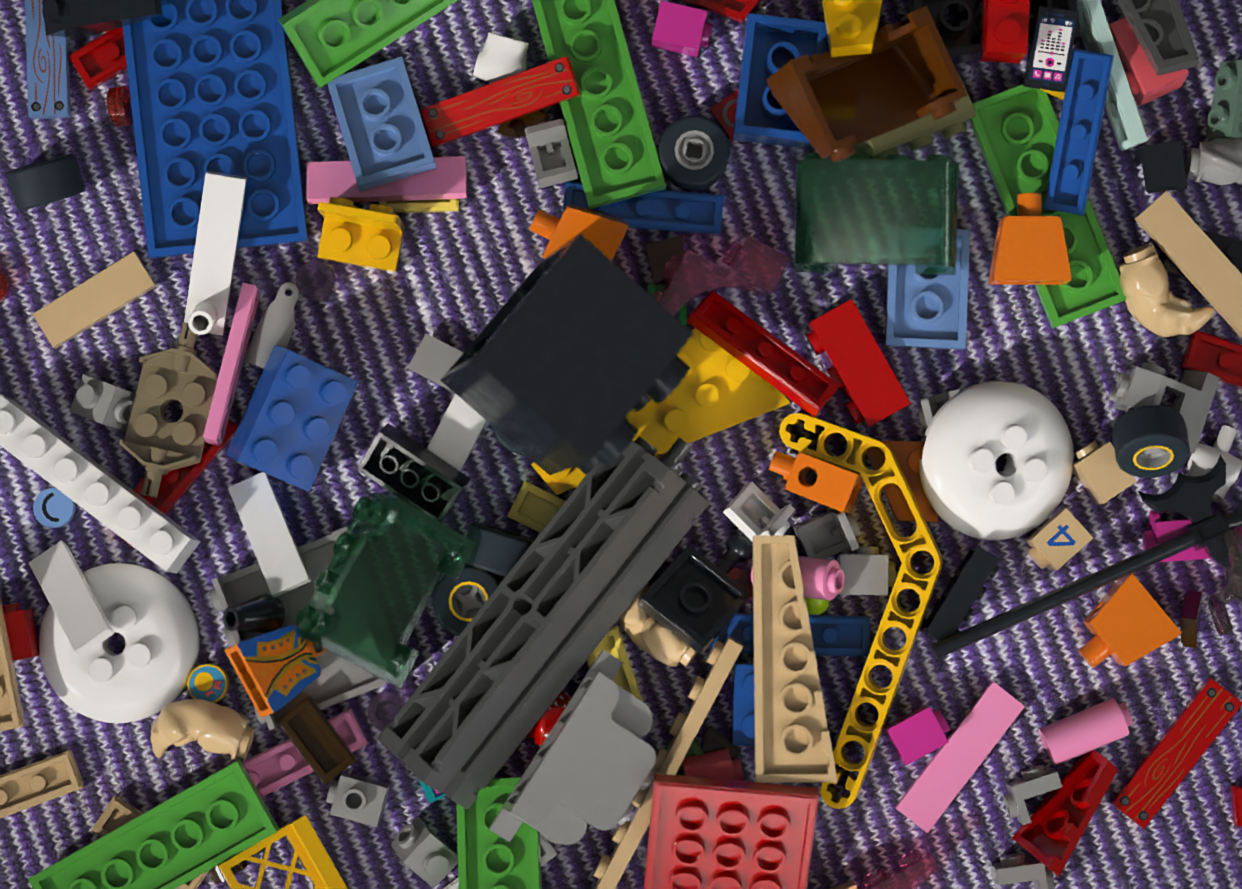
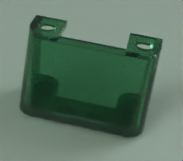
[795,153,959,275]
[295,493,476,688]

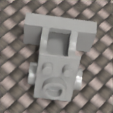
[1108,362,1220,453]

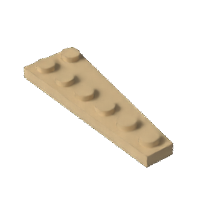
[752,535,837,783]

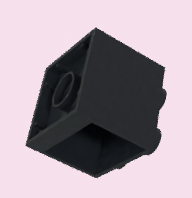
[440,233,693,475]

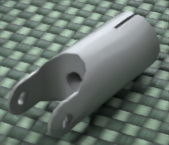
[244,282,299,370]

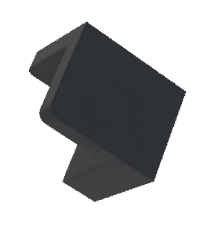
[1133,141,1188,194]

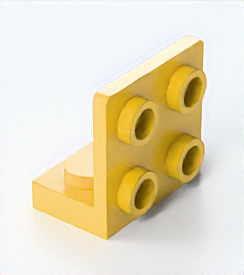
[317,197,405,273]

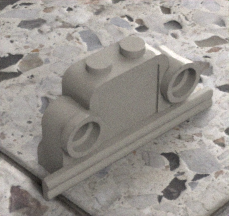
[489,650,656,845]

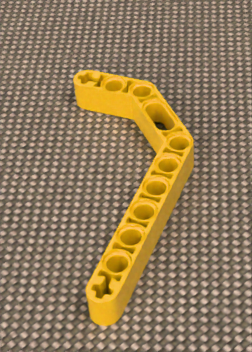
[779,413,943,809]

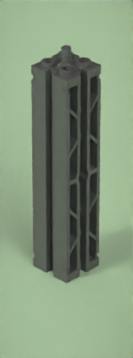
[378,436,710,810]

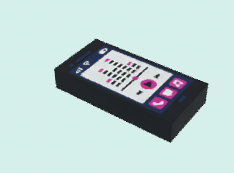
[1023,5,1079,93]

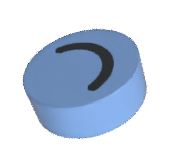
[33,488,76,528]

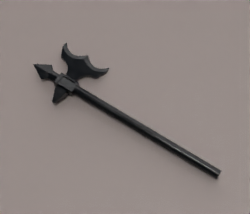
[931,455,1242,659]

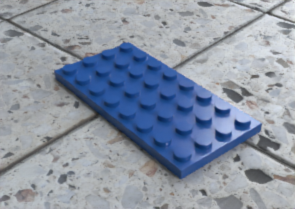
[123,0,309,258]

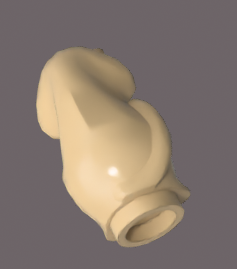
[1119,243,1215,337]
[619,581,697,667]
[150,699,255,761]

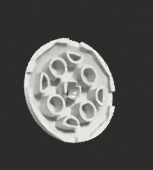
[919,381,1074,540]
[39,563,200,723]

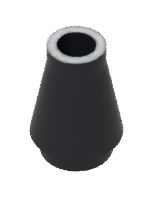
[223,594,285,633]

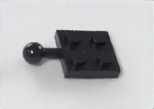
[638,530,753,655]

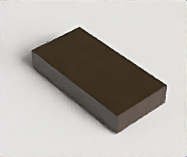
[276,696,358,785]

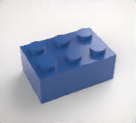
[732,13,827,149]
[225,345,358,492]

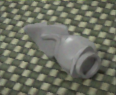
[1185,138,1242,185]

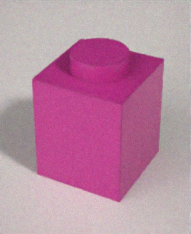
[651,0,713,57]
[884,705,950,765]

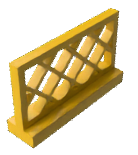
[218,815,348,889]

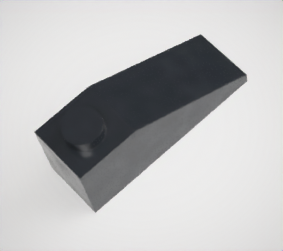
[42,0,162,39]

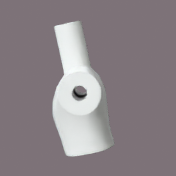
[473,32,529,84]
[1187,425,1242,503]

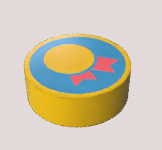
[187,664,229,703]

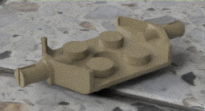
[119,322,219,498]

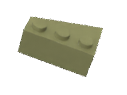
[840,72,977,176]

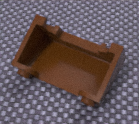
[766,6,967,163]

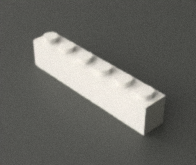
[0,395,201,574]

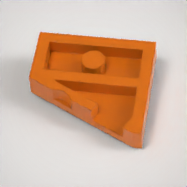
[866,440,938,522]

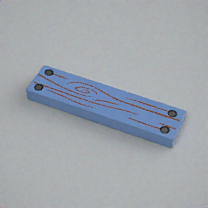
[25,0,71,119]

